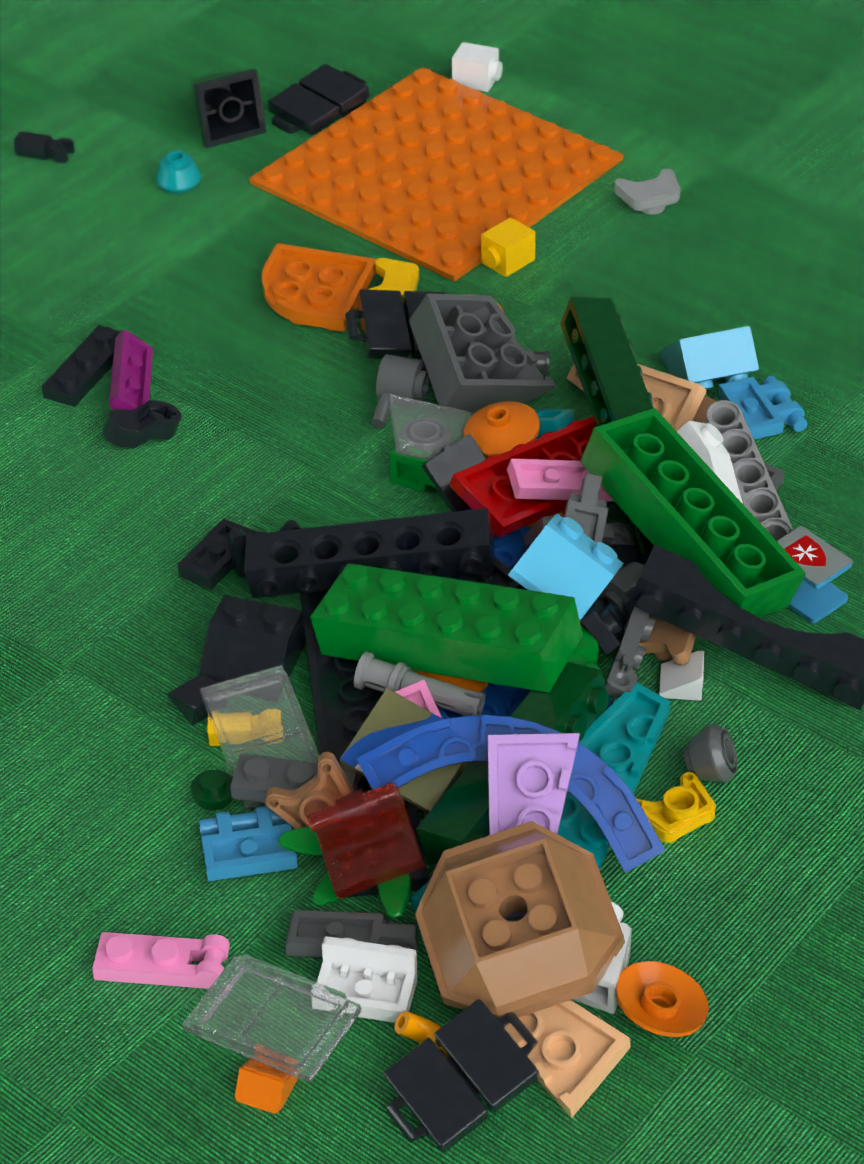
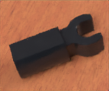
[14,131,75,163]

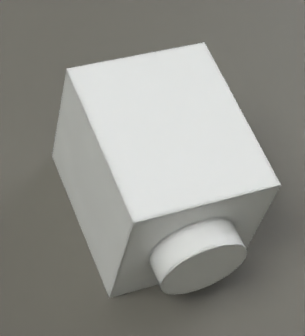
[452,42,503,92]

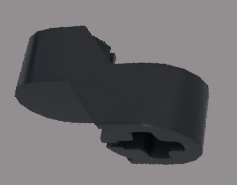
[103,400,182,449]

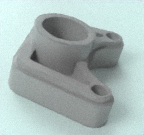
[614,169,680,215]

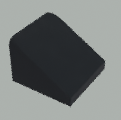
[168,674,228,726]

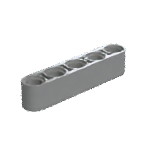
[706,400,793,541]

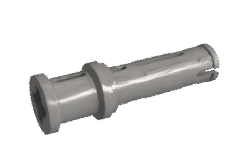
[354,651,485,716]

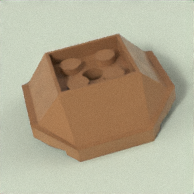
[415,821,625,1019]

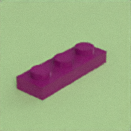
[109,329,153,410]

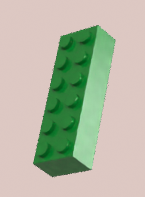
[580,408,806,618]
[310,563,583,693]

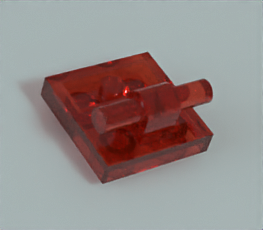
[307,782,425,899]

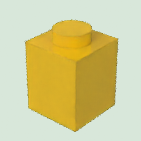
[481,217,536,277]

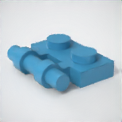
[718,376,808,440]
[199,805,298,882]

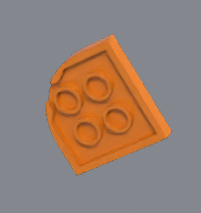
[262,243,376,332]

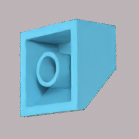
[660,326,759,390]
[508,514,624,620]

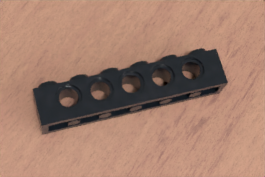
[244,508,495,598]

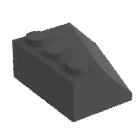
[409,293,557,412]

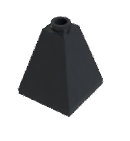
[191,69,267,149]

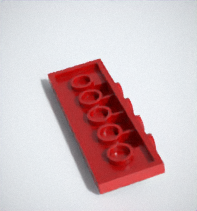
[449,416,597,538]

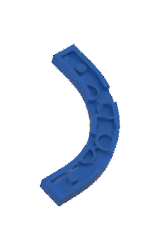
[356,715,665,873]

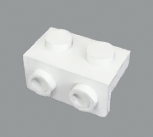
[312,936,418,1023]

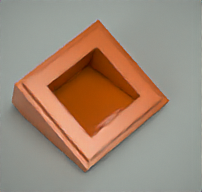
[235,1051,302,1114]

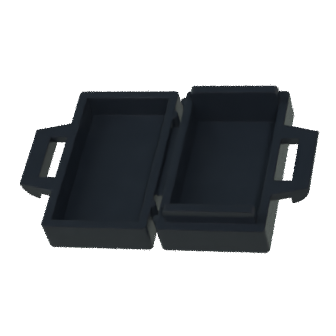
[268,63,370,135]
[345,289,445,359]
[383,999,540,1152]

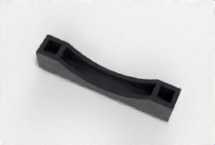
[627,545,864,710]

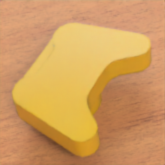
[368,258,419,296]
[636,772,716,843]

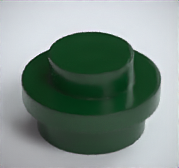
[191,770,233,811]

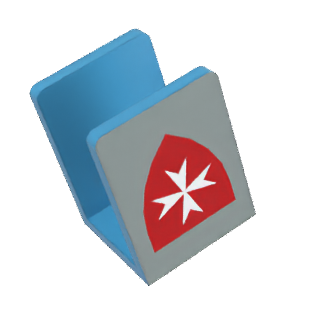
[777,526,852,624]

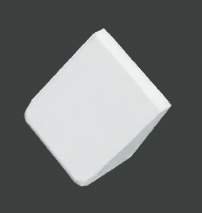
[659,651,704,701]

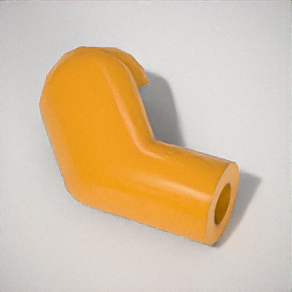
[394,1011,449,1058]

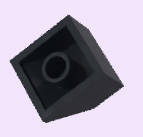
[199,595,305,703]

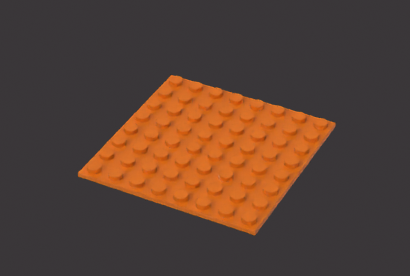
[249,67,624,282]

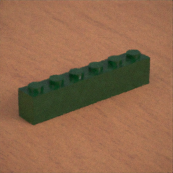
[416,662,609,864]

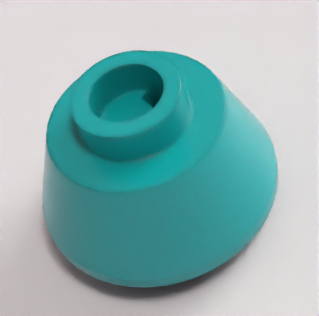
[155,150,201,194]

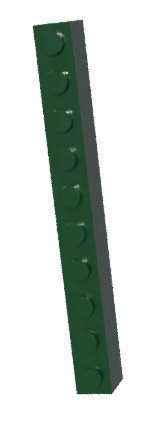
[560,297,654,563]

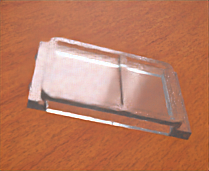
[200,665,320,810]
[182,955,362,1082]

